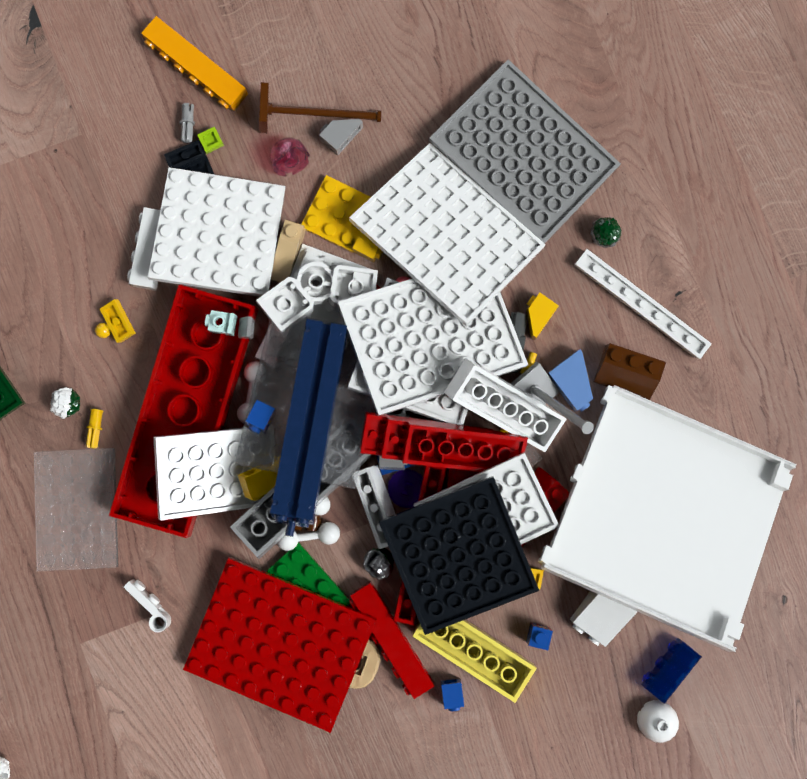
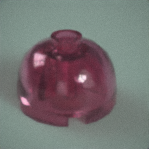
[270,137,310,176]

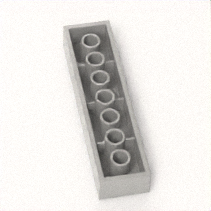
[230,418,373,559]

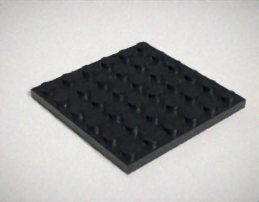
[379,476,539,635]

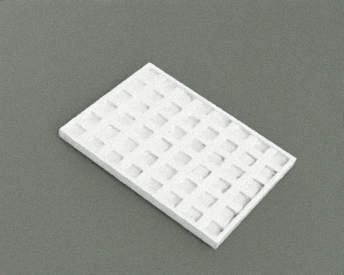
[349,143,546,326]

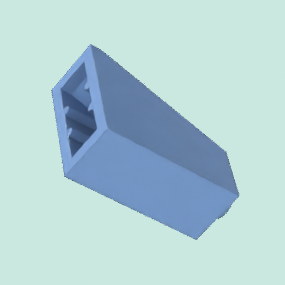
[547,350,593,412]

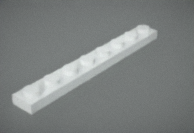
[574,249,712,360]

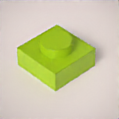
[198,126,224,154]

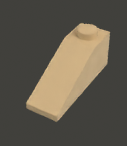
[271,220,306,283]

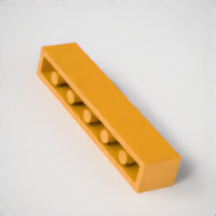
[141,16,248,112]

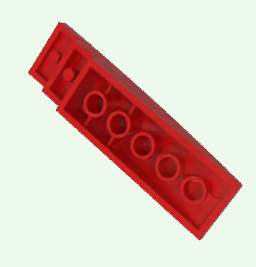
[359,412,528,472]

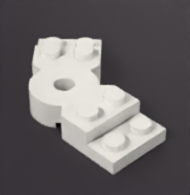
[256,262,378,333]

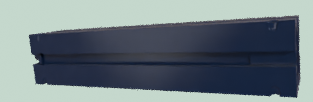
[270,319,347,537]

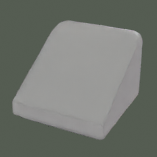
[238,316,255,339]

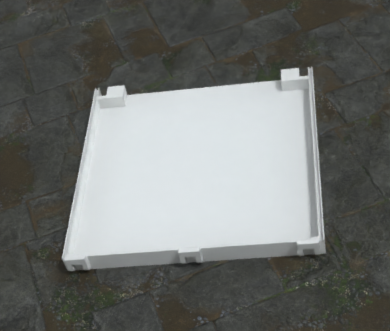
[538,385,797,652]

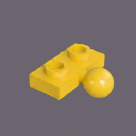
[95,299,136,343]

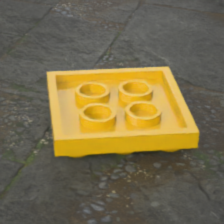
[301,175,371,253]

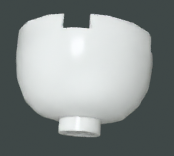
[637,700,679,743]

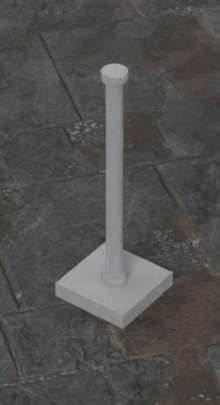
[510,361,594,434]

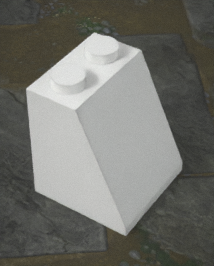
[570,591,637,647]

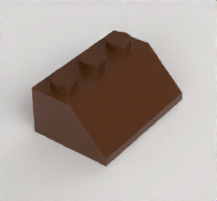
[593,343,666,400]

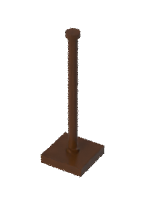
[259,82,381,134]

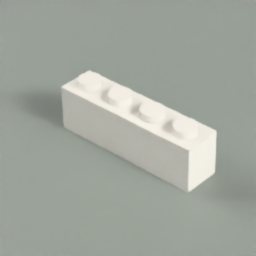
[127,207,160,291]
[352,465,395,549]

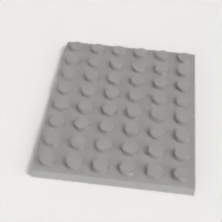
[429,60,621,244]

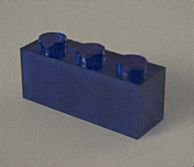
[641,638,702,704]

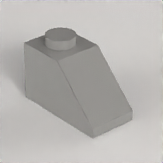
[319,119,363,155]

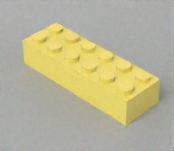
[412,619,537,703]

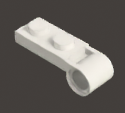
[124,579,171,632]

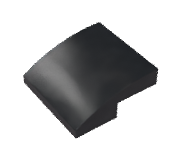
[164,140,215,175]

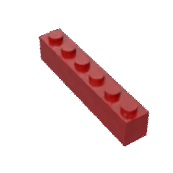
[349,581,434,699]

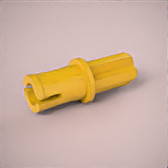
[86,409,103,449]

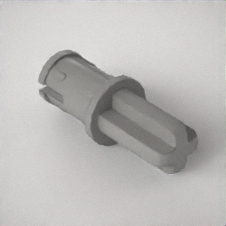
[179,103,195,143]

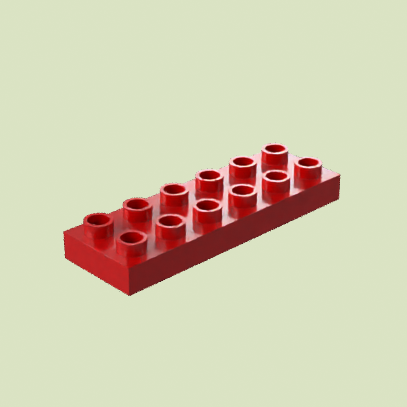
[109,284,259,538]

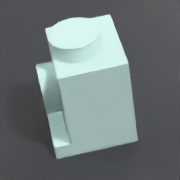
[205,310,238,336]

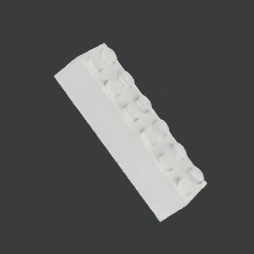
[444,358,566,452]

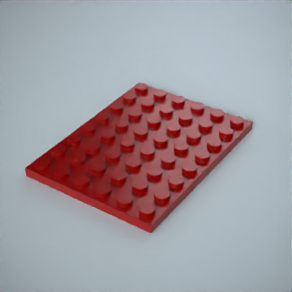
[183,557,377,733]

